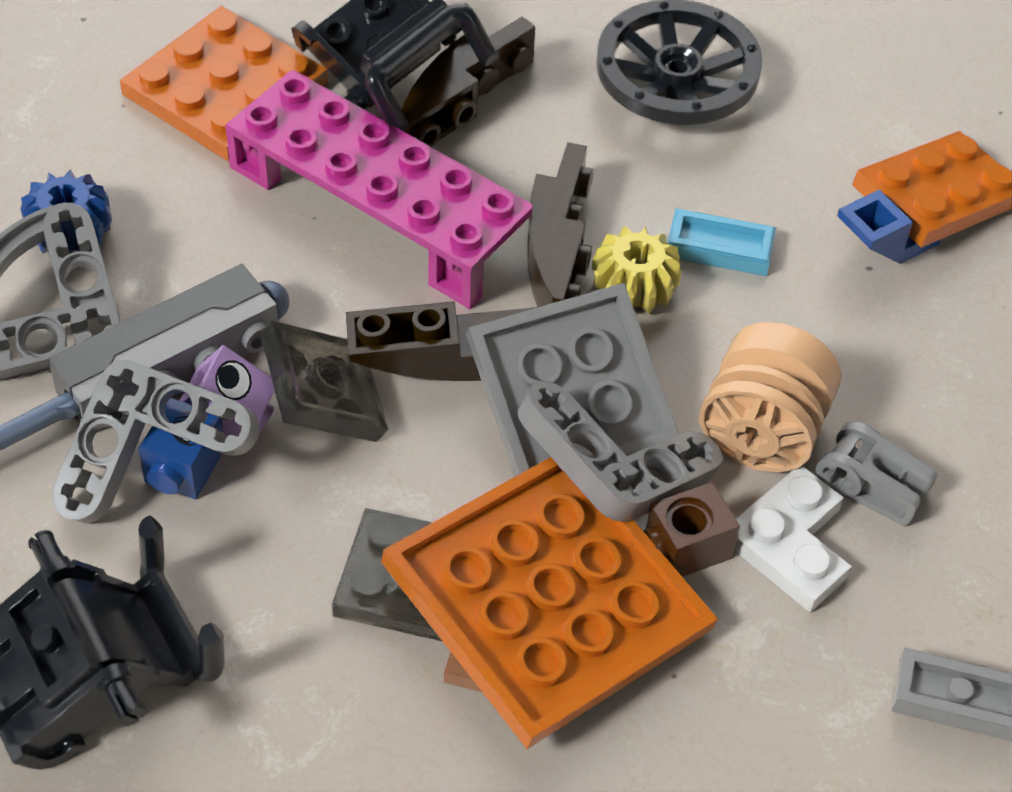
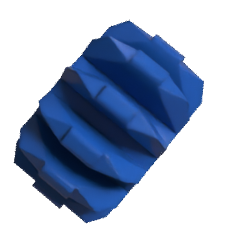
[20,169,112,258]

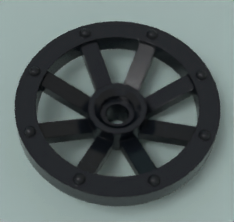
[596,0,762,125]

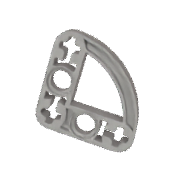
[0,203,120,380]

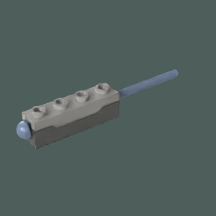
[0,263,290,451]

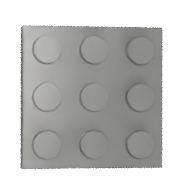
[465,283,679,476]

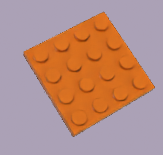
[381,457,718,749]

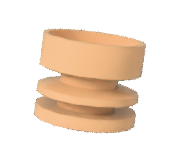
[698,322,842,473]

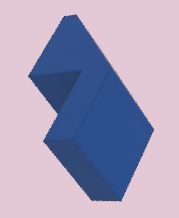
[837,189,941,264]

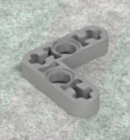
[52,360,260,524]
[517,381,723,522]

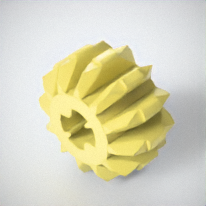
[592,225,682,314]

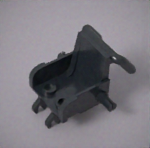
[291,0,498,131]
[0,515,225,770]

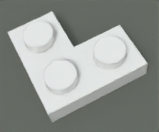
[734,466,852,613]

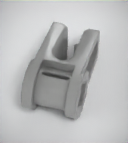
[815,421,937,526]

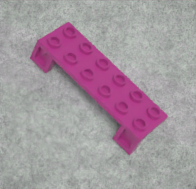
[225,71,533,309]

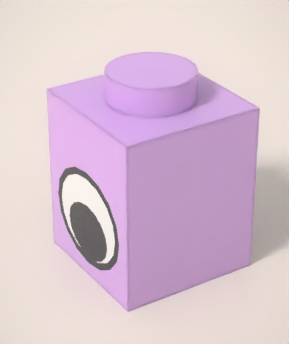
[180,345,278,440]

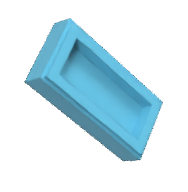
[668,208,776,276]

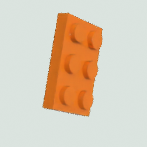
[852,131,1012,248]

